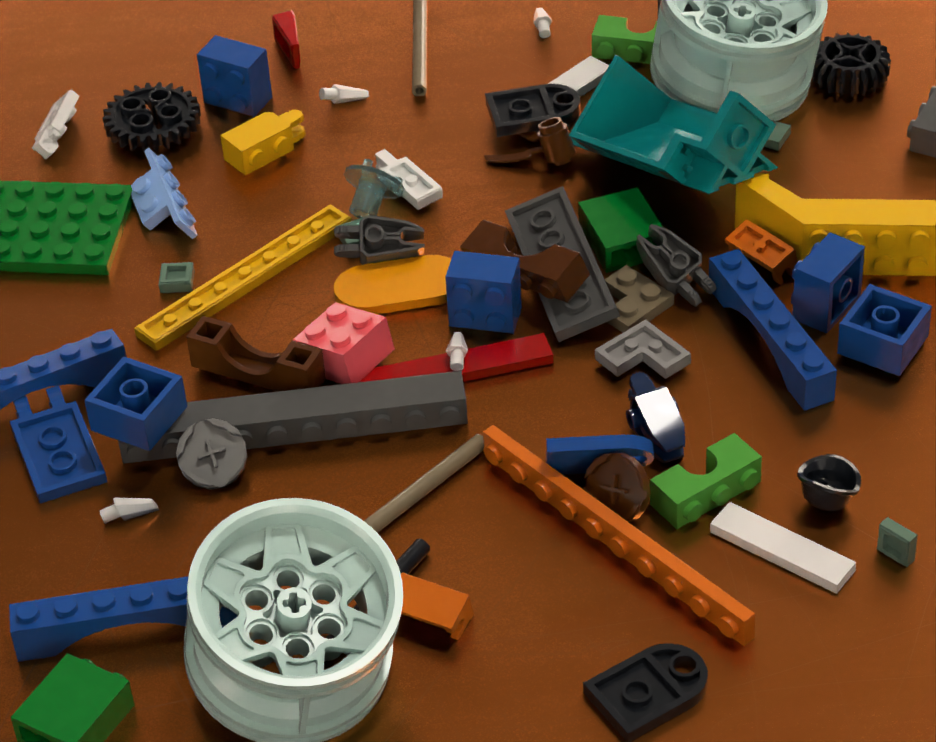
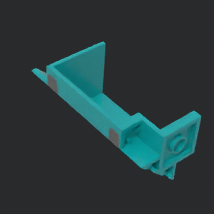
[569,55,778,194]

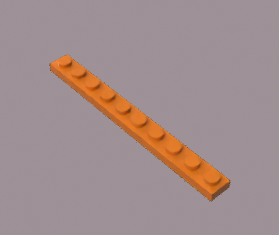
[483,425,755,646]

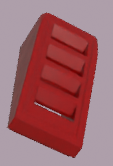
[272,10,301,69]

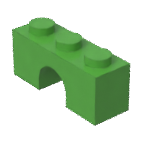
[592,15,657,64]
[650,433,762,529]

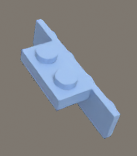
[131,148,198,239]

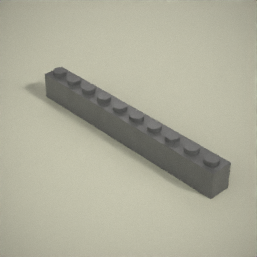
[118,371,468,464]

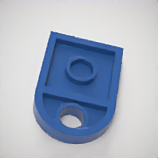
[545,435,654,475]

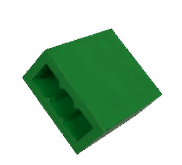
[578,187,663,273]
[11,653,135,742]

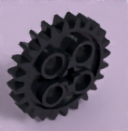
[102,82,201,152]

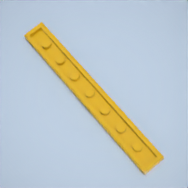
[134,204,352,351]

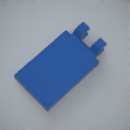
[10,385,107,503]

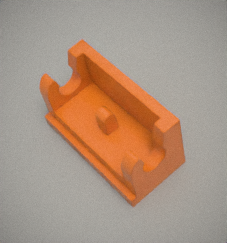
[725,219,797,285]
[401,572,474,640]

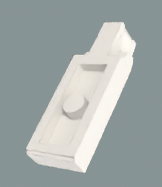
[32,90,79,160]
[375,149,443,210]

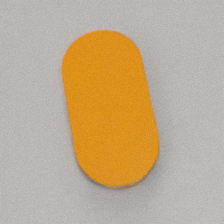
[334,255,451,314]

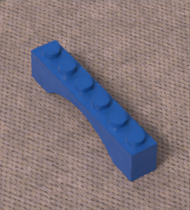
[709,249,837,411]
[0,329,127,410]
[9,576,237,662]

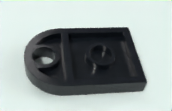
[485,84,581,137]
[583,643,708,742]

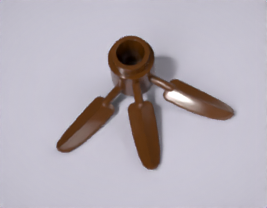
[484,115,580,166]

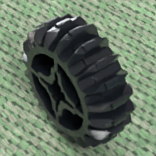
[812,32,891,97]

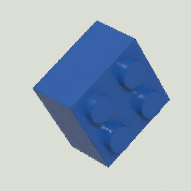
[197,35,273,117]
[791,232,865,334]
[445,251,522,334]
[837,284,932,376]
[84,356,188,451]

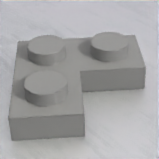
[595,319,691,379]

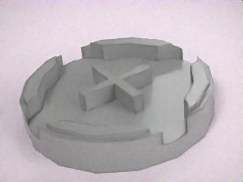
[176,418,248,490]

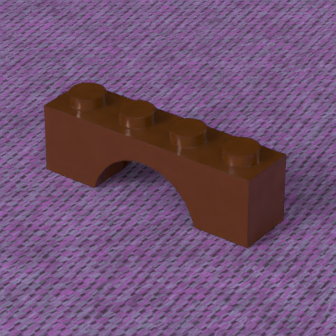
[460,220,590,302]
[186,316,326,392]

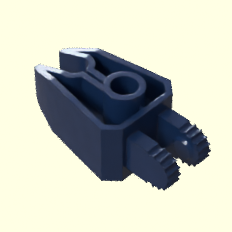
[626,371,685,463]

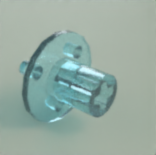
[344,159,405,218]

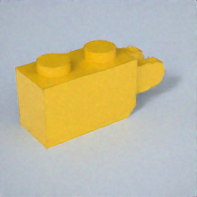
[220,109,306,176]

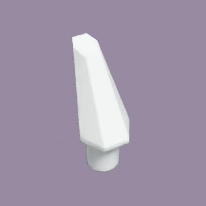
[533,8,552,38]
[319,84,369,104]
[446,332,468,371]
[99,497,159,524]

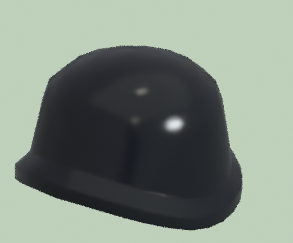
[797,454,861,511]

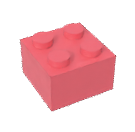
[293,302,395,384]

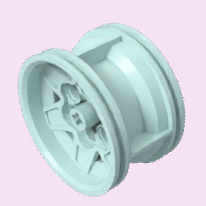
[650,0,828,121]
[184,498,403,742]

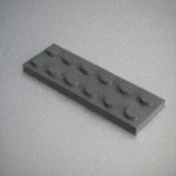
[505,186,620,342]

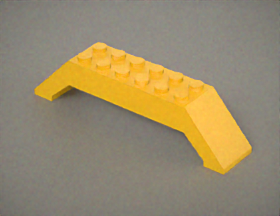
[735,173,936,276]

